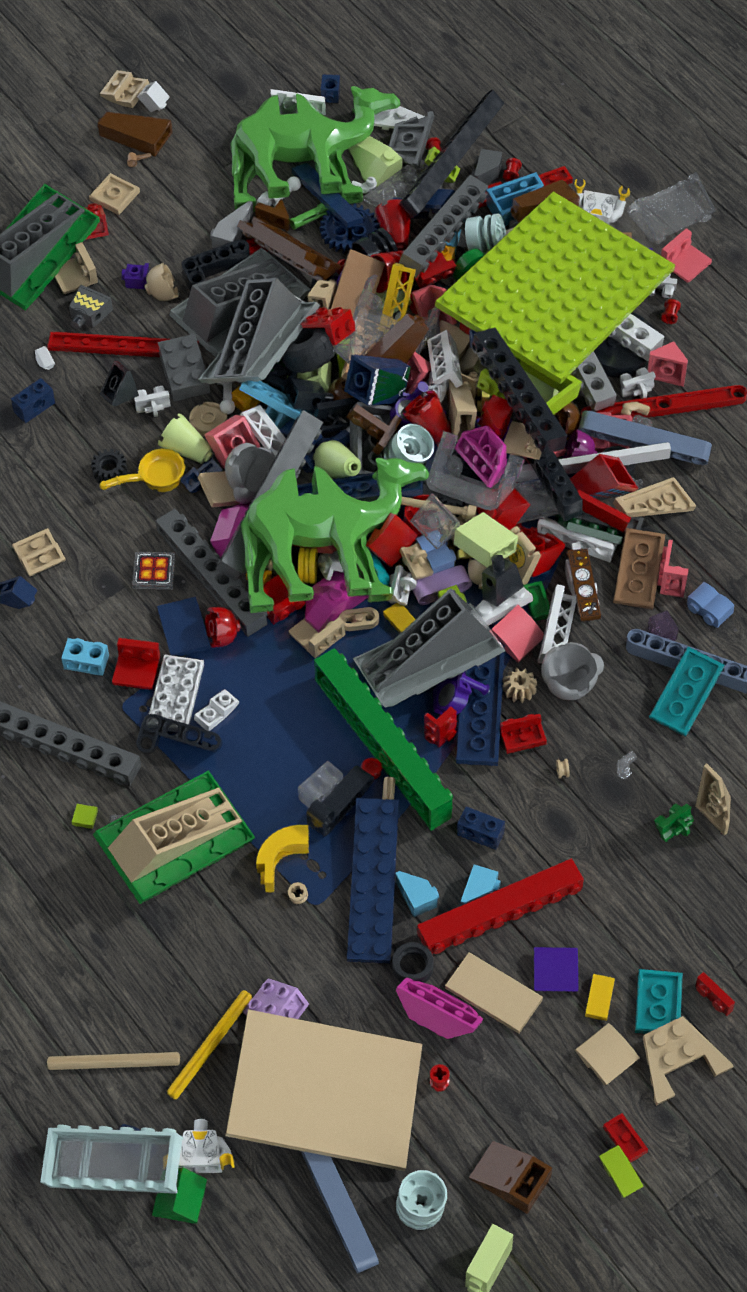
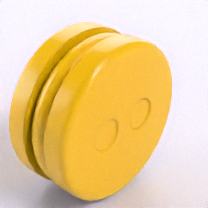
[298,547,318,584]

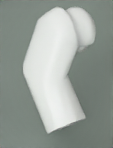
[351,177,377,194]

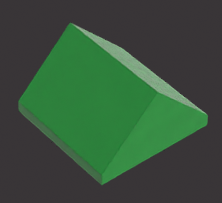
[152,1167,207,1224]

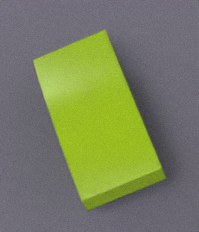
[598,1145,643,1198]

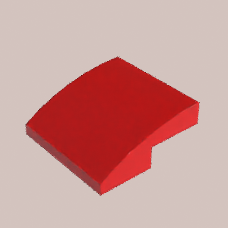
[366,513,417,567]

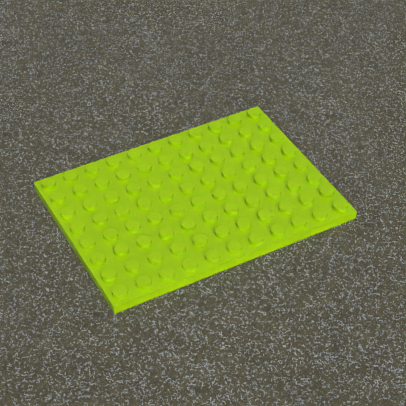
[435,192,675,384]

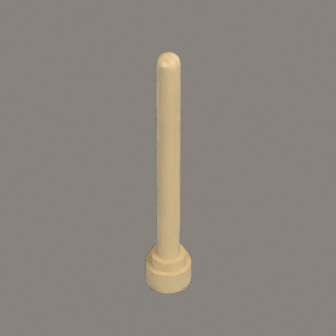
[401,497,477,521]

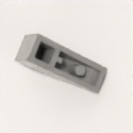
[210,201,253,248]

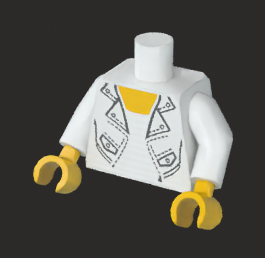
[574,179,630,225]
[163,1119,235,1173]

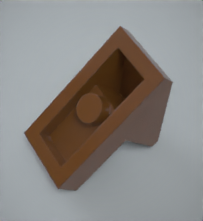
[255,199,290,231]

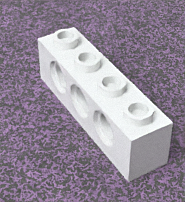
[609,314,664,361]

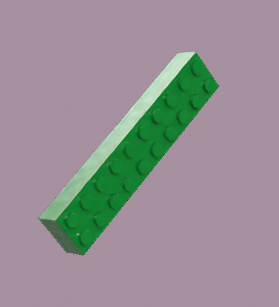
[314,648,453,831]

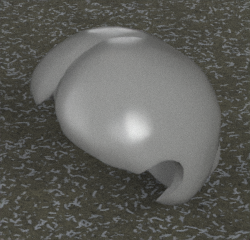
[225,443,275,504]
[541,642,604,700]

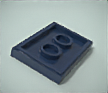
[157,597,211,657]

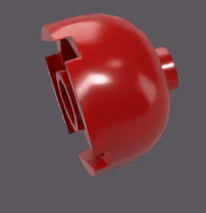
[205,607,240,648]

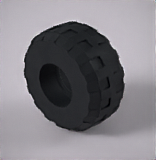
[281,328,337,373]

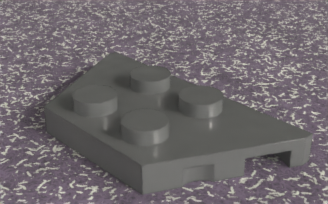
[389,111,434,169]

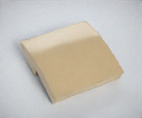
[100,70,149,108]
[12,528,66,577]
[575,1023,640,1085]

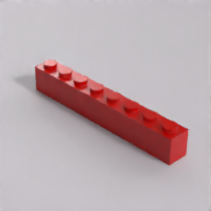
[417,858,584,954]

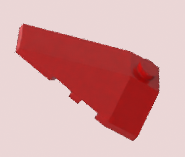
[515,521,565,577]

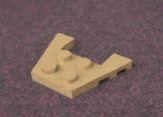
[643,1016,734,1106]

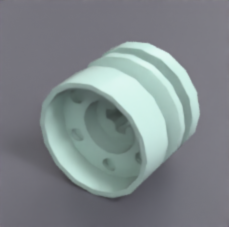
[465,213,506,254]
[383,424,434,464]
[396,1170,447,1230]

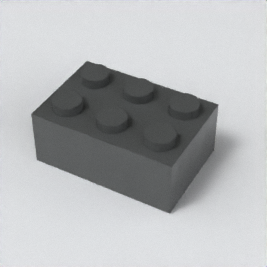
[158,334,210,402]

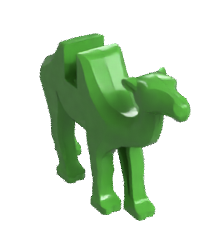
[230,86,400,212]
[241,458,429,613]

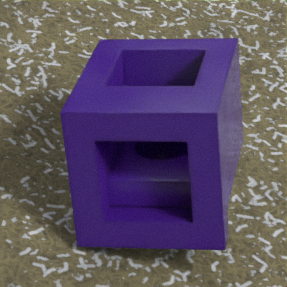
[122,263,150,289]

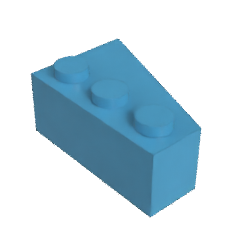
[486,172,544,227]

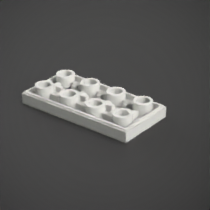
[148,655,204,732]

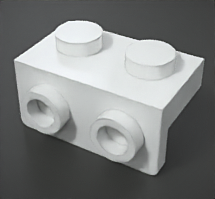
[317,551,344,581]

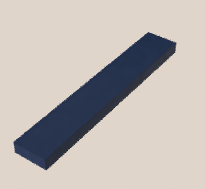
[292,163,363,228]

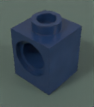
[321,74,340,103]

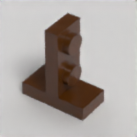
[347,404,402,455]

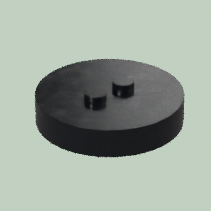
[594,312,653,378]

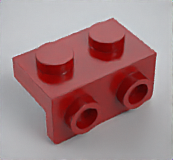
[424,706,457,748]
[500,714,547,754]

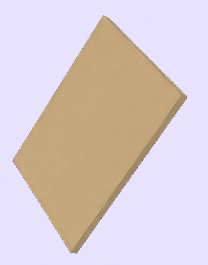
[226,1009,422,1171]

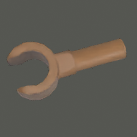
[127,152,151,167]

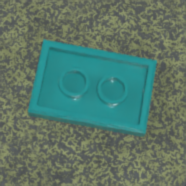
[635,969,683,1034]

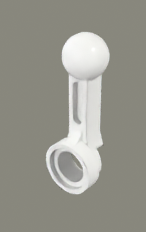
[256,176,301,206]
[217,382,235,414]

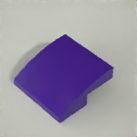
[534,947,578,992]

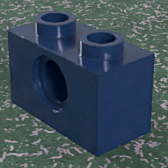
[11,378,55,424]

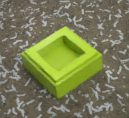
[72,804,98,829]

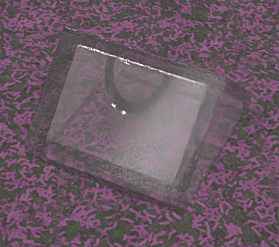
[332,330,384,364]
[410,493,460,549]

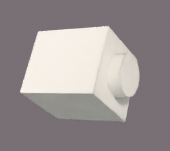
[137,81,169,112]

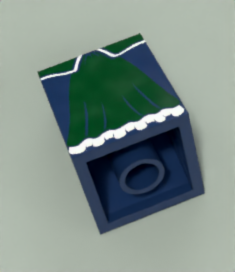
[344,355,411,406]

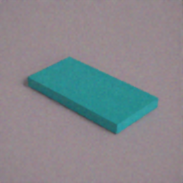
[649,647,725,737]

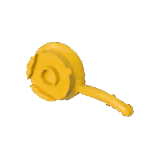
[99,448,185,492]

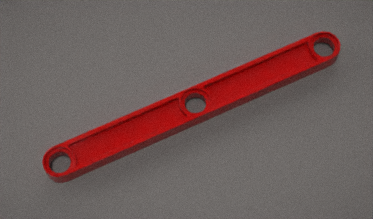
[580,385,747,420]

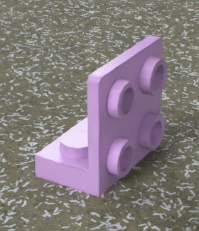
[243,979,309,1019]

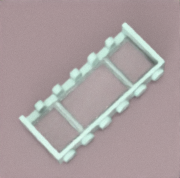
[40,1125,184,1193]

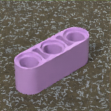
[413,565,472,605]

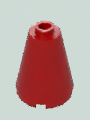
[375,199,411,251]
[403,390,452,445]

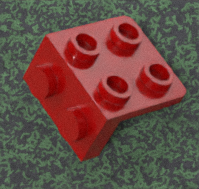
[414,252,456,289]
[301,307,356,345]
[263,575,306,625]

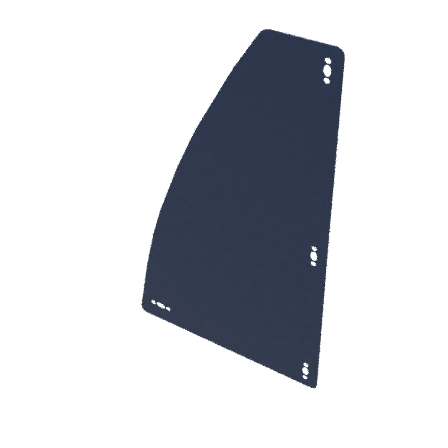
[122,440,576,905]

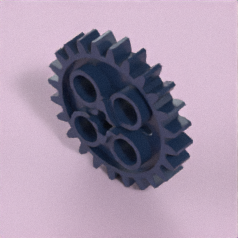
[320,203,379,254]

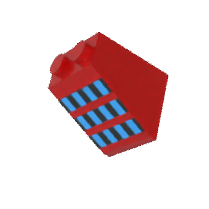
[570,454,638,500]

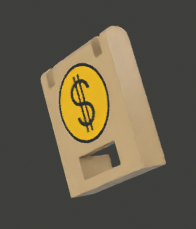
[505,527,541,585]

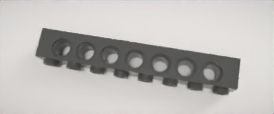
[399,175,488,278]
[156,509,268,637]
[0,702,141,786]

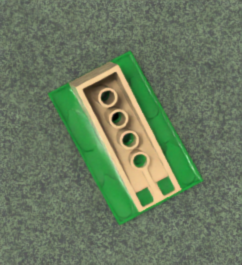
[93,770,255,904]

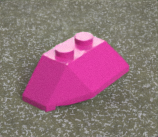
[455,426,507,488]
[210,503,250,558]
[305,571,368,633]
[396,978,483,1039]

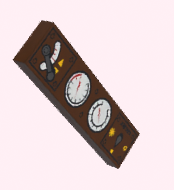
[567,548,601,621]

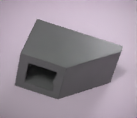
[472,149,502,184]

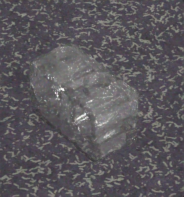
[298,761,343,808]

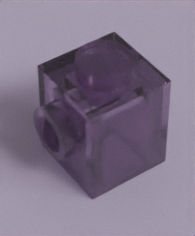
[648,610,679,641]

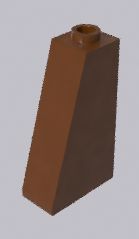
[97,112,172,157]
[511,180,580,223]
[364,314,429,364]

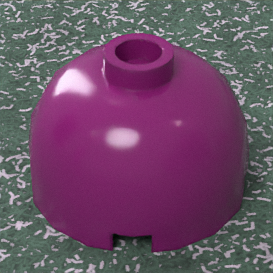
[562,430,597,459]

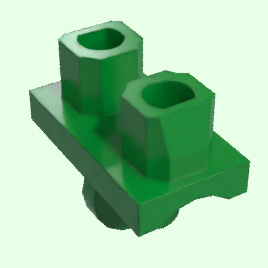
[654,804,694,842]

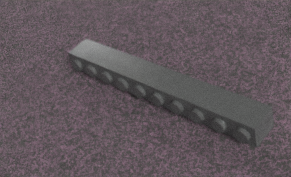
[215,410,323,581]

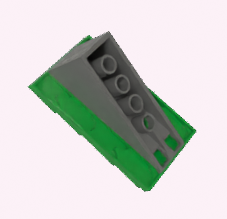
[0,183,100,311]

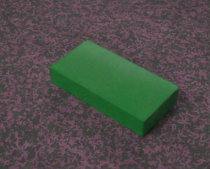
[523,581,550,621]

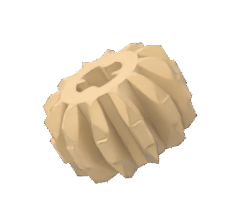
[502,668,537,703]

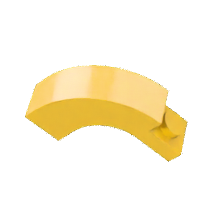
[256,825,309,892]

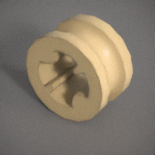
[556,759,570,778]
[288,882,308,904]

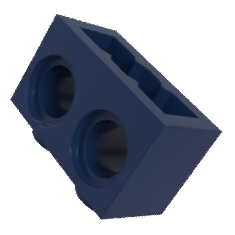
[457,806,505,850]

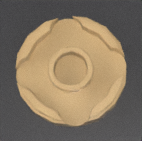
[189,402,228,436]

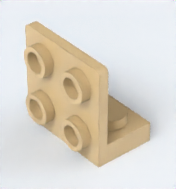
[55,243,98,294]
[289,617,345,658]

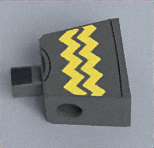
[69,285,113,329]

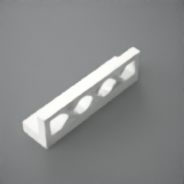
[427,330,463,388]
[241,405,301,474]
[537,517,617,562]
[538,584,576,663]

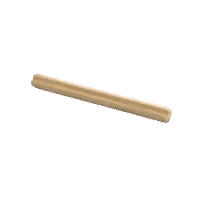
[47,1052,180,1070]

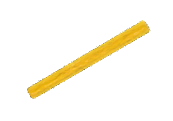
[167,990,252,1099]

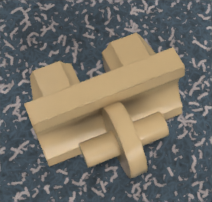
[400,543,434,581]

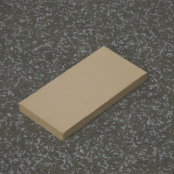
[445,952,543,1034]

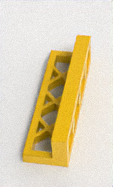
[377,263,416,339]

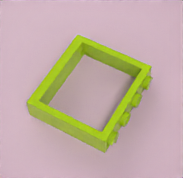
[477,357,582,414]

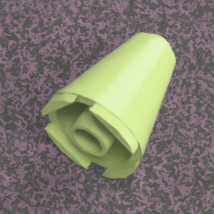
[158,414,213,464]
[313,440,361,479]

